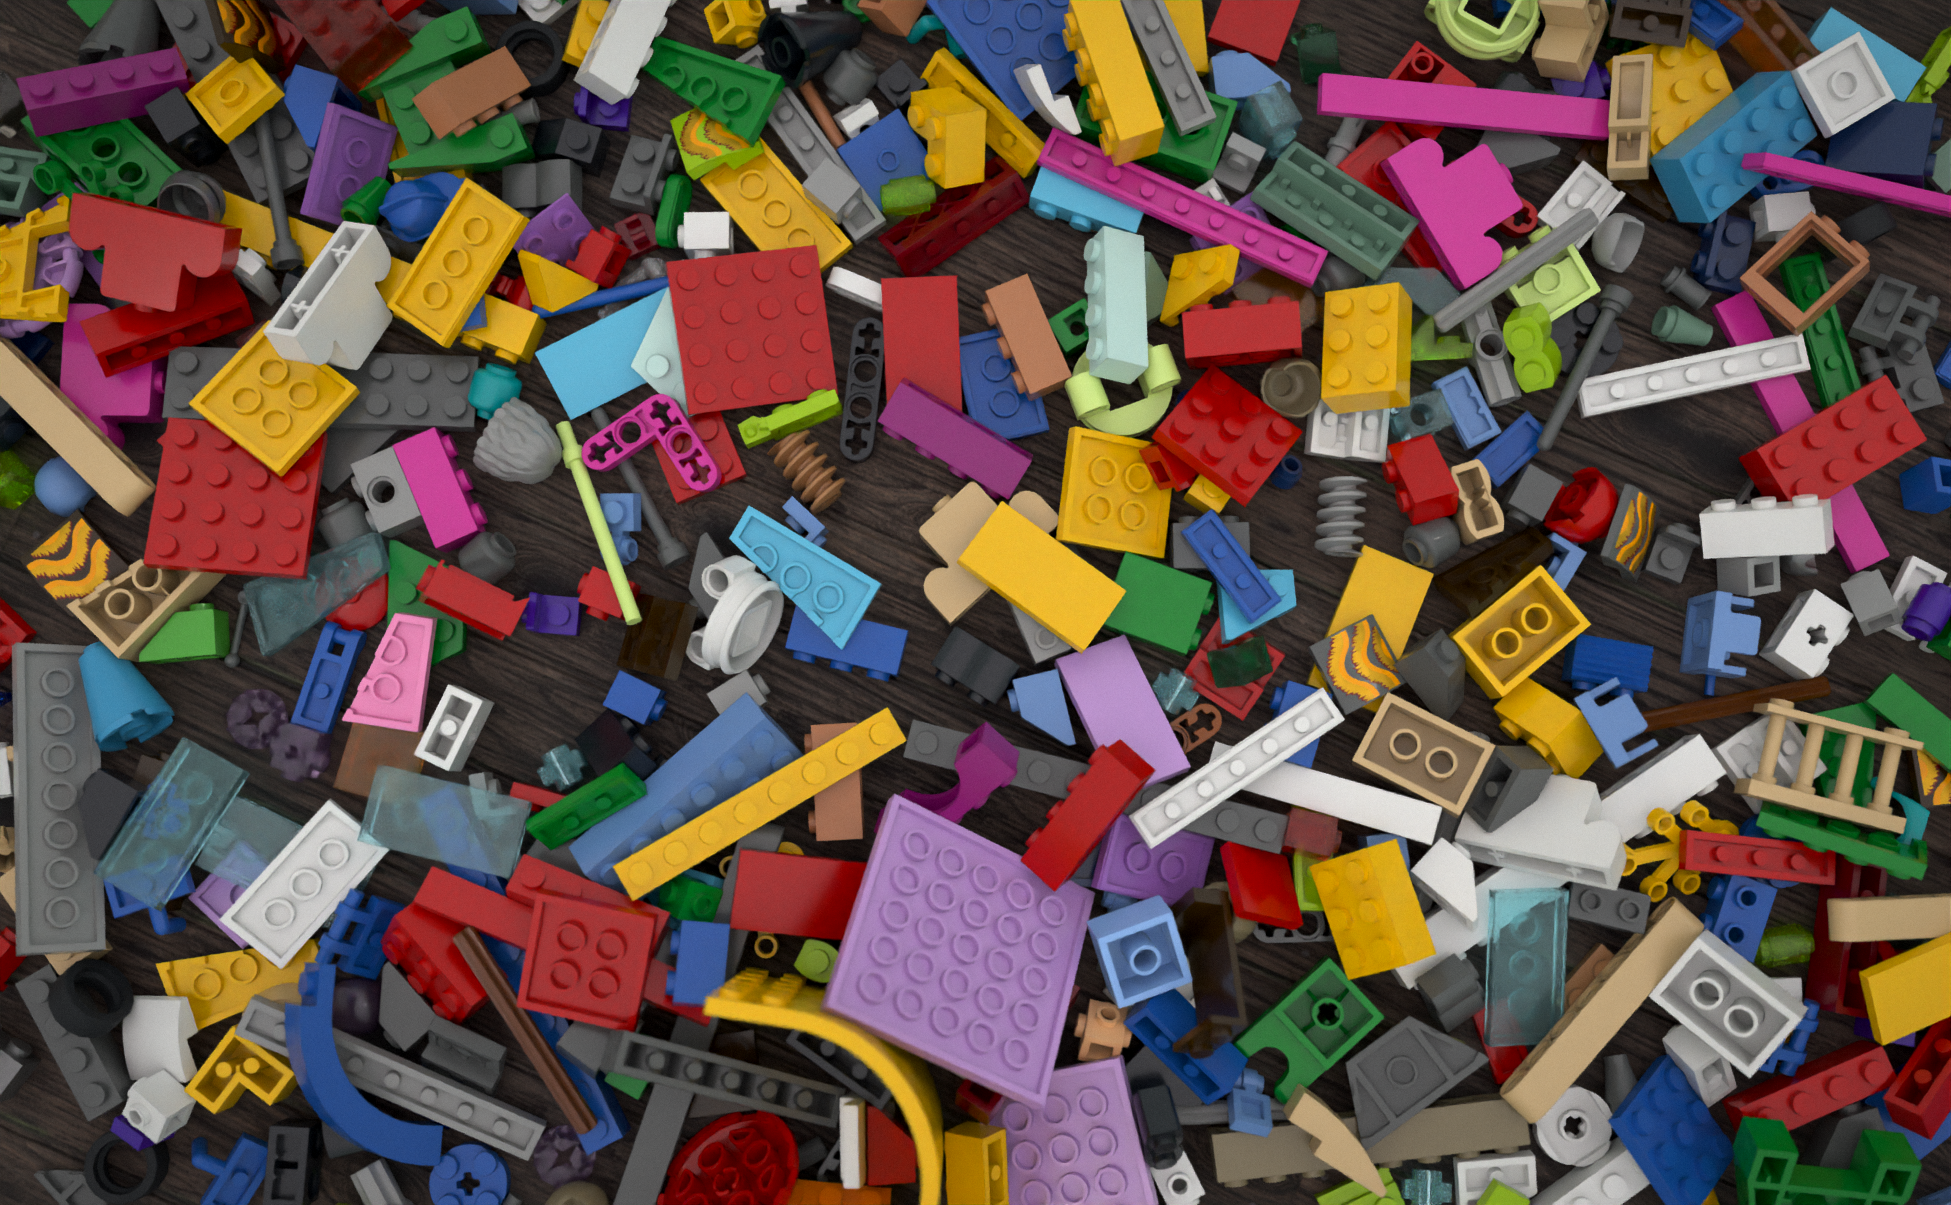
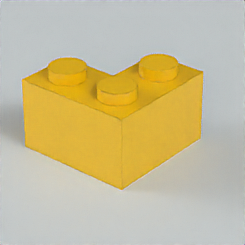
[908,86,986,189]
[1493,677,1604,779]
[184,1024,298,1114]

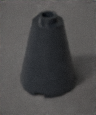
[758,11,863,89]

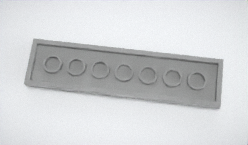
[12,643,106,956]

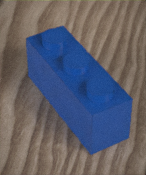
[785,605,909,682]
[1123,988,1248,1105]

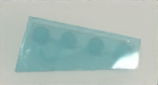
[243,532,391,657]

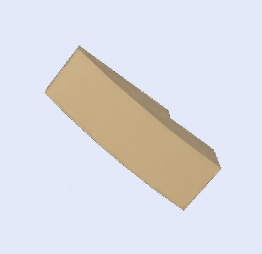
[1607,54,1653,180]
[1283,1083,1387,1198]

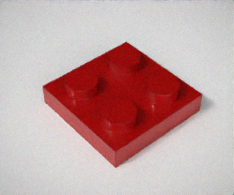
[652,411,747,505]

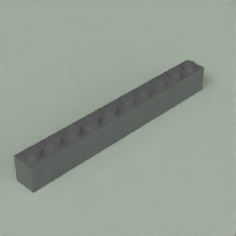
[903,720,1289,854]

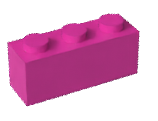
[392,427,488,553]

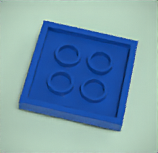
[1608,1054,1734,1205]

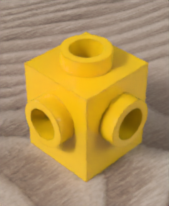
[704,0,766,48]

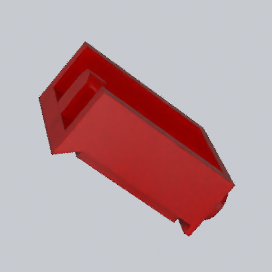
[415,559,530,641]

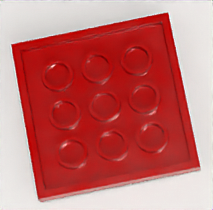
[665,245,838,415]
[143,417,328,580]

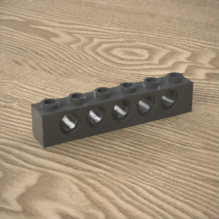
[600,1029,846,1129]

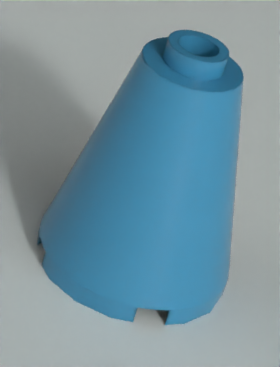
[78,641,175,752]

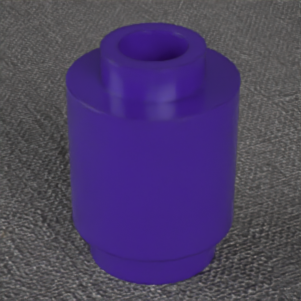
[1901,582,1951,641]

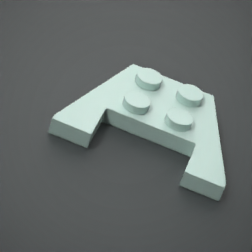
[631,287,695,418]

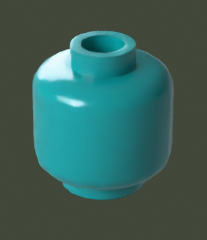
[467,363,522,420]

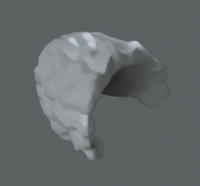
[473,397,562,484]

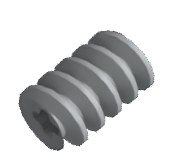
[1314,476,1368,558]

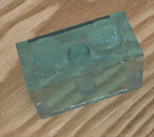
[1238,80,1303,159]

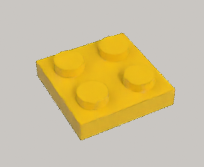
[185,56,285,144]

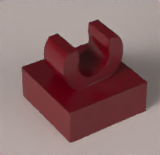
[613,212,661,261]

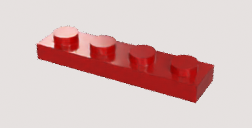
[1678,830,1836,886]

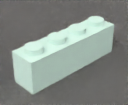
[1084,226,1148,384]

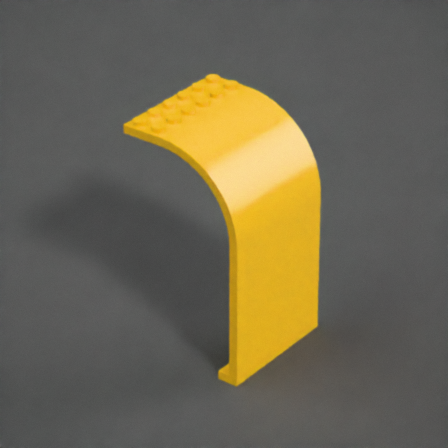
[704,967,944,1205]

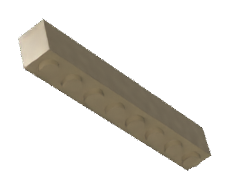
[1207,1092,1531,1187]

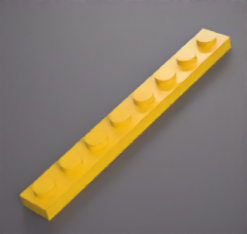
[613,707,907,901]

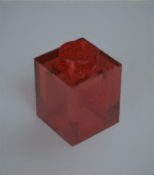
[1281,807,1342,862]

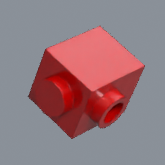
[577,566,641,621]

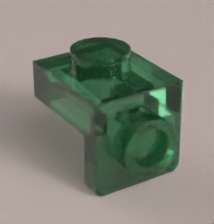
[1290,22,1341,84]

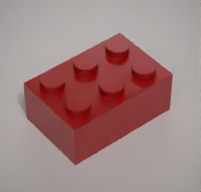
[1182,296,1302,370]
[380,902,508,1026]

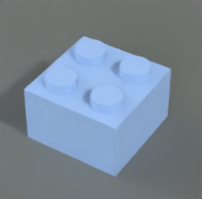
[1086,895,1193,1009]

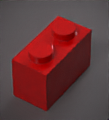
[1382,433,1459,526]

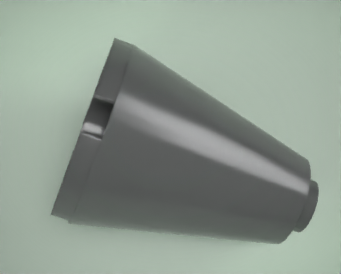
[77,0,161,66]

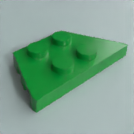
[387,540,467,668]

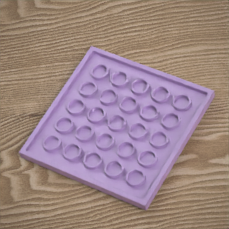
[820,794,1095,1110]

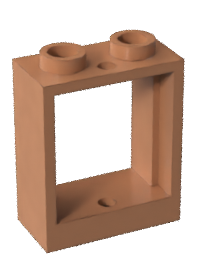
[1740,211,1870,337]

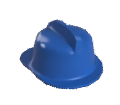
[378,172,463,242]

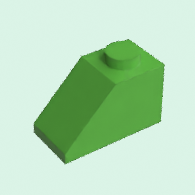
[139,603,230,664]

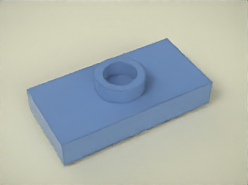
[1431,366,1501,451]

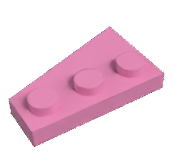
[342,612,437,732]

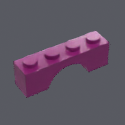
[874,722,1019,833]

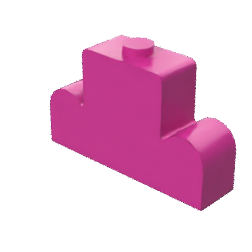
[1380,138,1523,291]
[60,304,169,450]

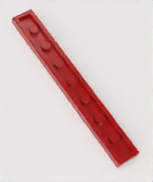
[413,866,713,1028]

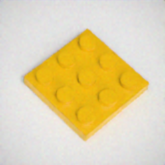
[1605,32,1733,165]
[188,320,360,477]
[1056,426,1172,559]

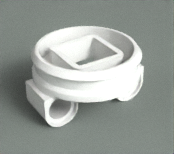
[686,555,784,675]

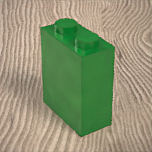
[1102,552,1215,657]

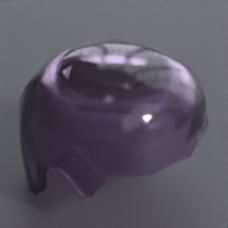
[332,977,382,1036]

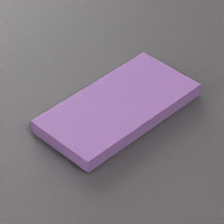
[1054,634,1191,790]

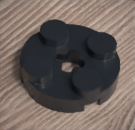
[1550,302,1624,378]

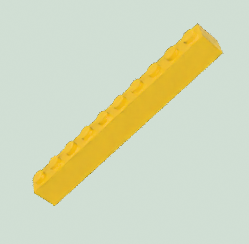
[219,190,547,365]

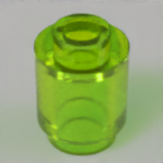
[880,174,936,217]
[1754,923,1815,968]

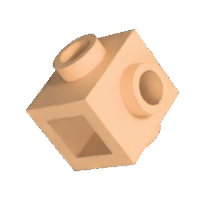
[1074,999,1132,1062]

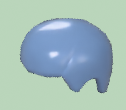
[34,456,96,517]

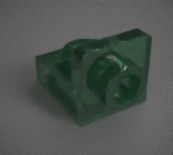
[1207,635,1273,688]

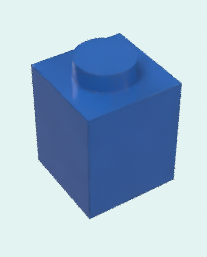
[1899,456,1951,514]
[603,670,668,726]

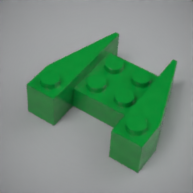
[355,6,536,178]
[1733,1116,1922,1205]

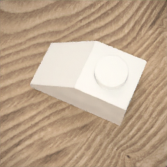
[1410,837,1478,933]
[1662,1023,1737,1108]

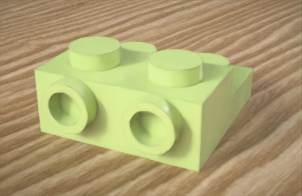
[1492,224,1601,322]

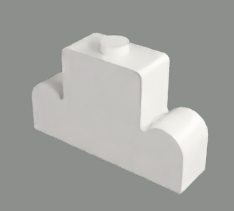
[263,221,393,370]
[1454,774,1627,891]

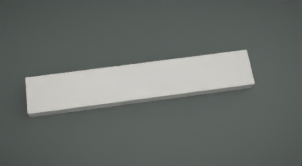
[1576,334,1811,419]
[1128,687,1345,849]
[1209,741,1442,846]

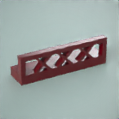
[877,155,1030,278]

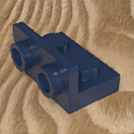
[1690,209,1756,296]

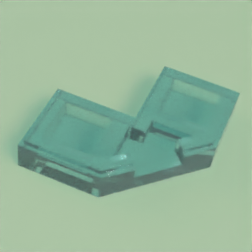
[1363,267,1461,322]

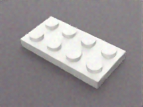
[219,798,390,969]

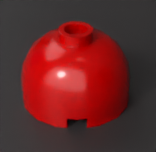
[1543,467,1620,544]

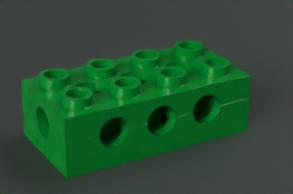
[1070,71,1238,183]
[20,115,182,208]

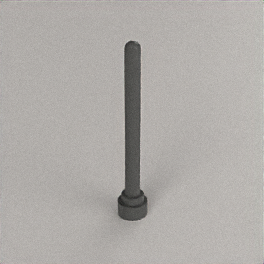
[254,110,304,269]
[1537,284,1634,451]
[591,407,691,570]

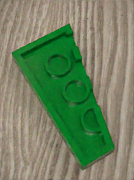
[642,36,786,147]

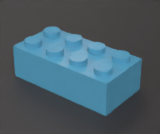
[1649,71,1818,223]

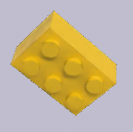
[1321,282,1412,414]
[1448,565,1591,699]
[1309,839,1437,980]

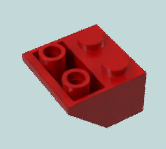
[1384,41,1477,143]

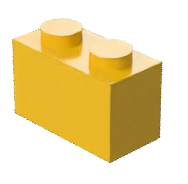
[944,1121,1009,1205]

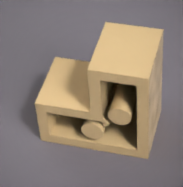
[1532,0,1609,82]

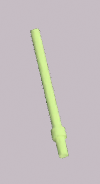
[556,421,642,625]

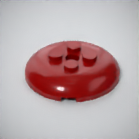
[657,1110,800,1205]

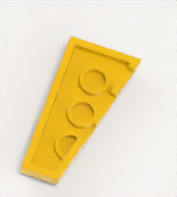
[156,938,320,1030]

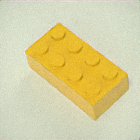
[1062,0,1165,167]

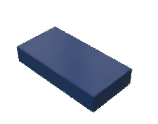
[1471,411,1543,489]

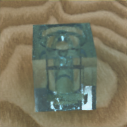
[1389,388,1454,441]

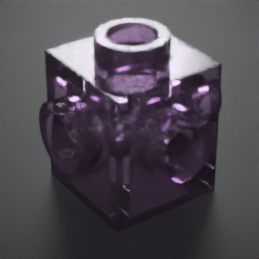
[269,722,334,783]

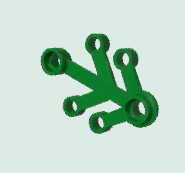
[33,159,135,264]

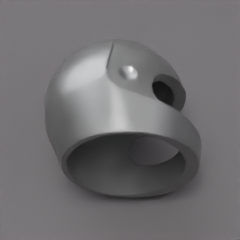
[157,170,226,223]

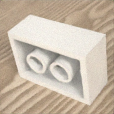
[1649,929,1809,1078]

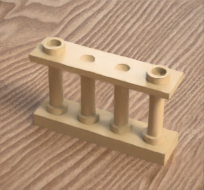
[1734,698,1924,834]

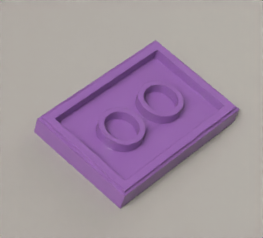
[300,102,398,226]
[1091,814,1215,907]

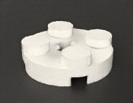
[1532,1084,1612,1166]

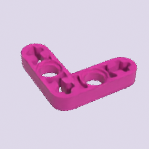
[582,394,722,492]

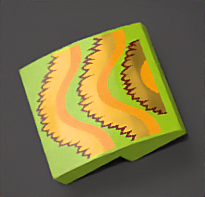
[670,108,765,180]

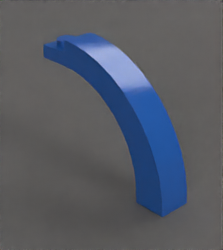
[284,962,443,1166]

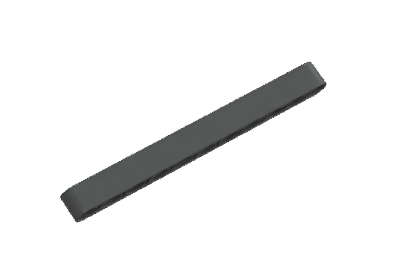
[613,822,785,1205]

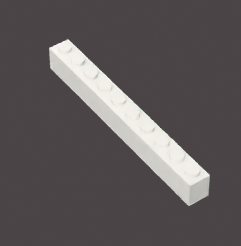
[1390,734,1727,990]

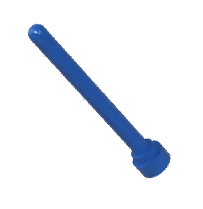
[531,276,668,319]

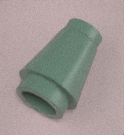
[1651,305,1713,346]

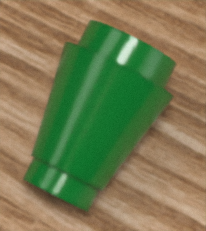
[340,176,391,225]

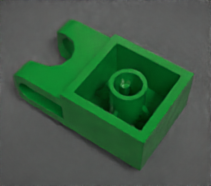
[1233,954,1385,1104]

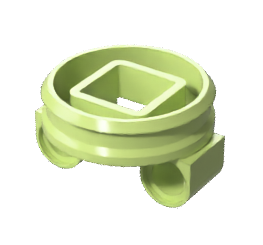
[1424,0,1541,62]
[1064,343,1182,438]

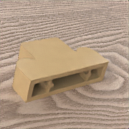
[919,482,1058,626]

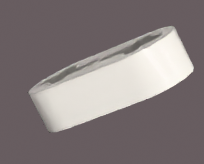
[826,267,883,312]

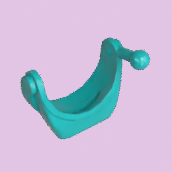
[1870,777,1930,845]

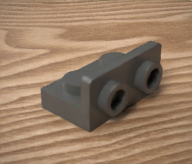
[609,133,679,216]
[1553,882,1651,934]

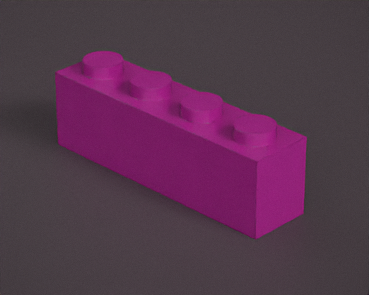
[16,47,190,137]
[878,377,1033,499]

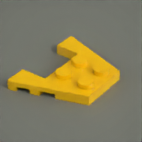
[0,195,72,322]

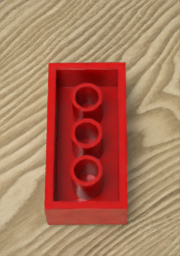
[1738,375,1927,502]

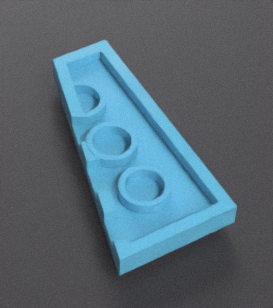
[729,506,882,650]

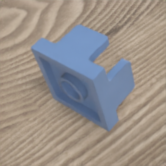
[1679,591,1761,678]
[1574,677,1659,769]

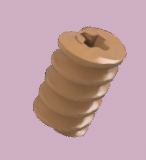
[767,430,846,515]

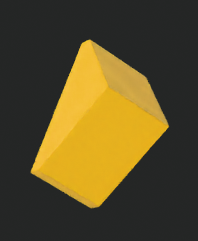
[518,249,599,312]

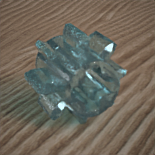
[1152,668,1199,715]
[537,744,588,791]
[1401,1169,1452,1205]

